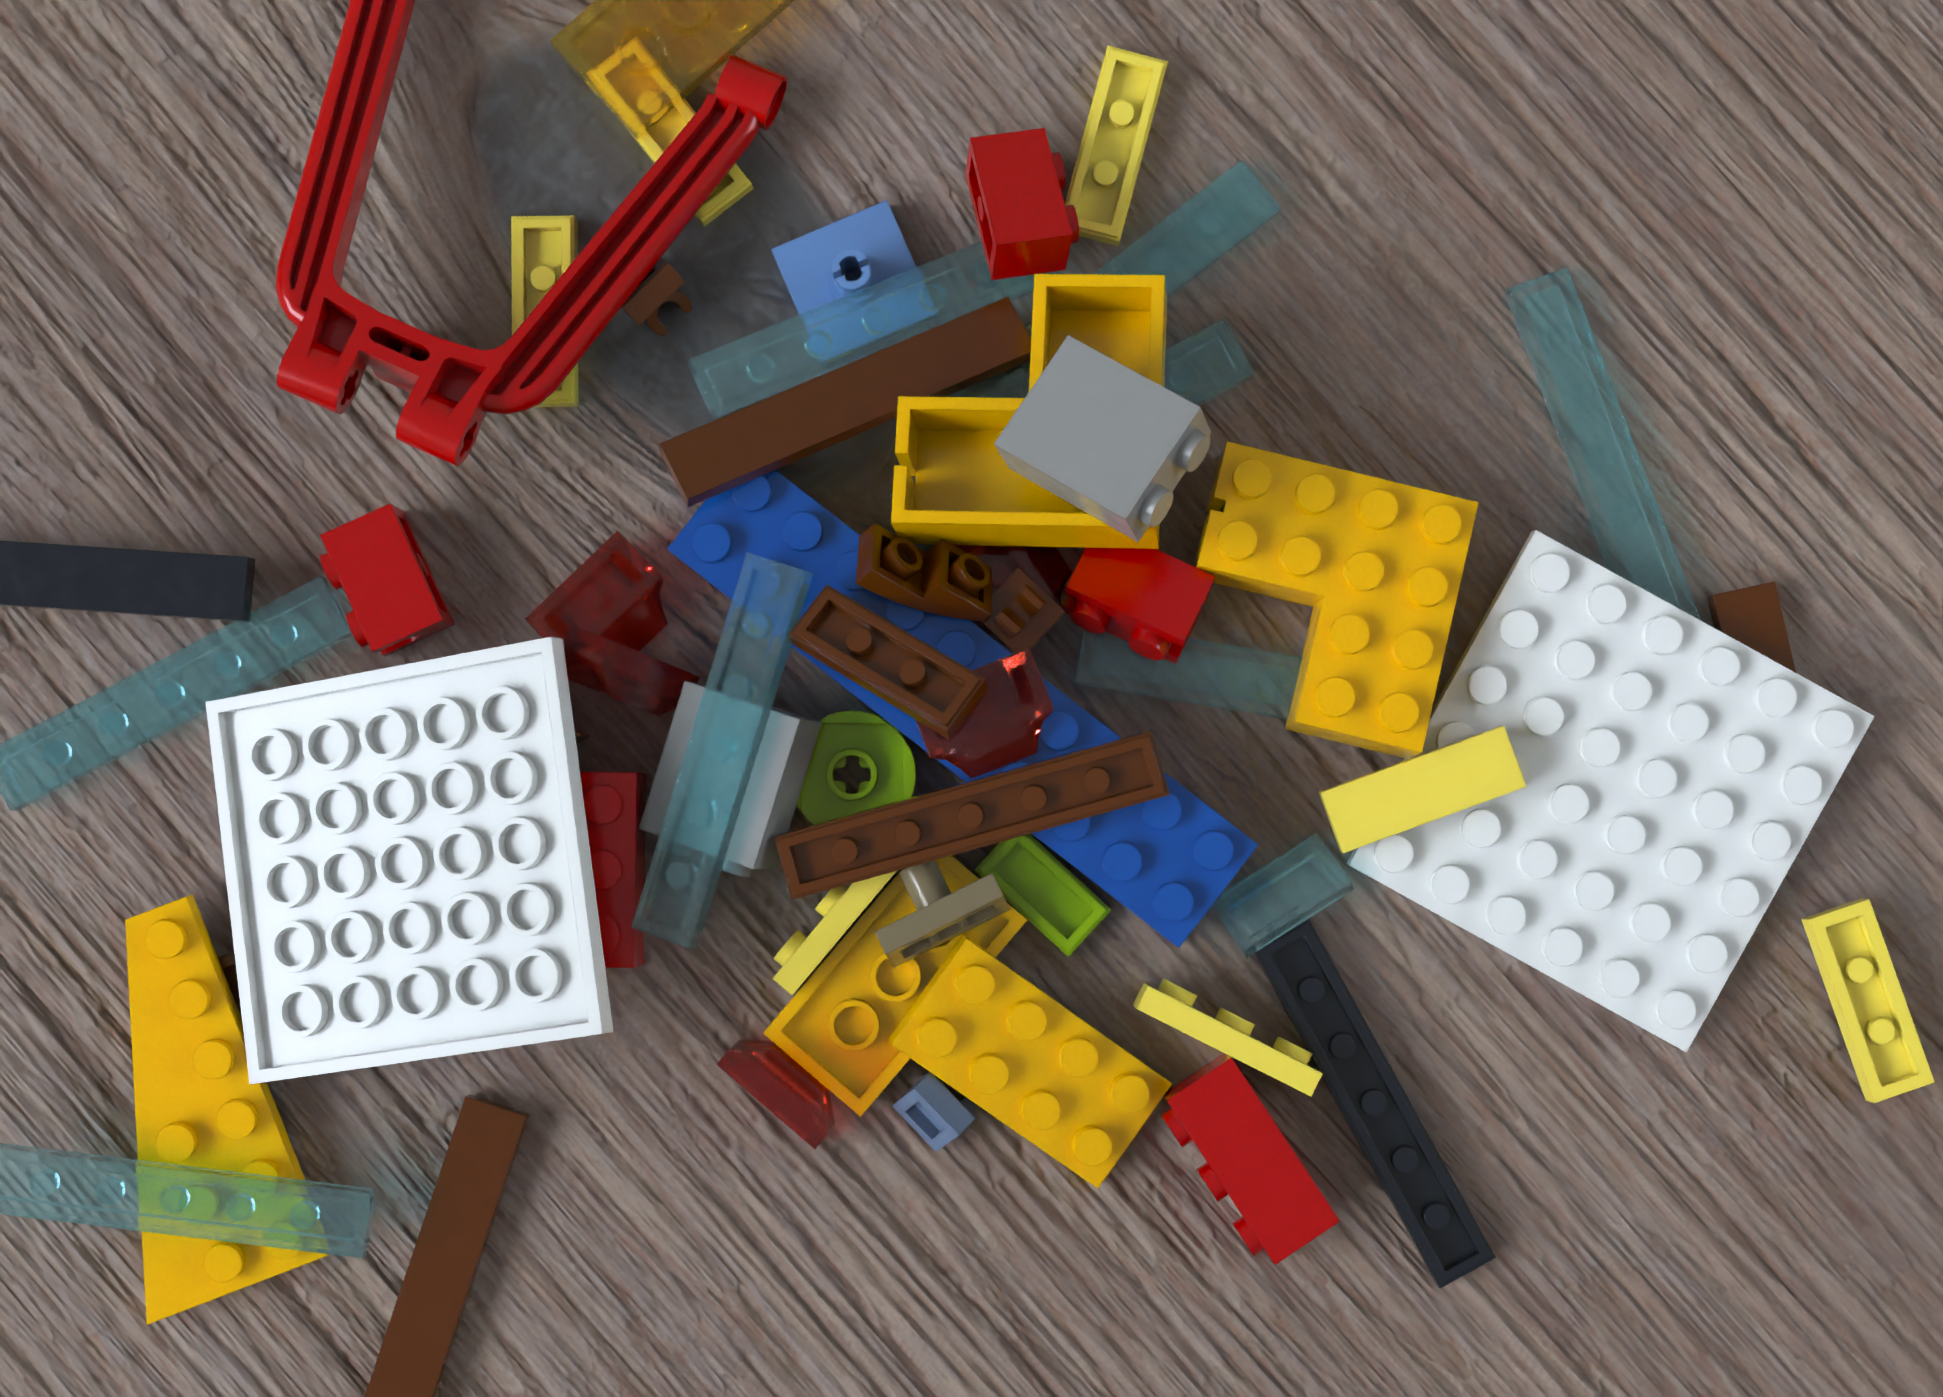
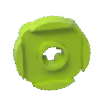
[797,711,916,824]

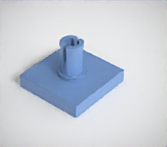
[771,200,937,368]

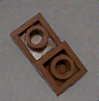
[856,523,992,621]

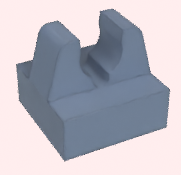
[892,1072,978,1152]

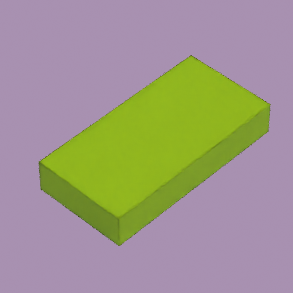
[975,834,1111,957]

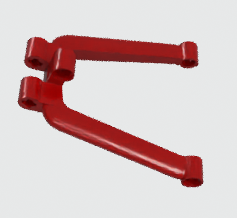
[275,0,788,466]

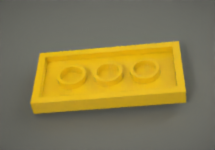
[763,856,1027,1117]
[888,935,1172,1189]

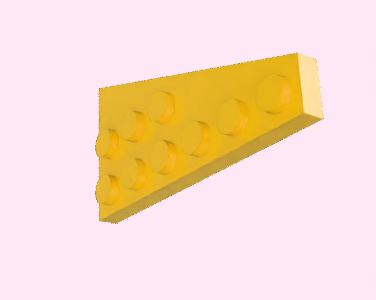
[125,894,333,1325]

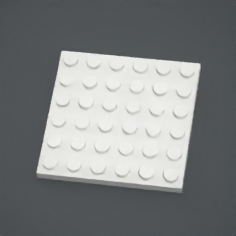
[1346,530,1875,1053]
[205,637,614,1084]

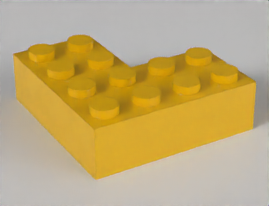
[891,274,1167,549]
[1193,441,1479,759]

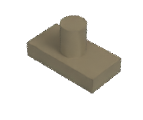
[875,860,1011,967]

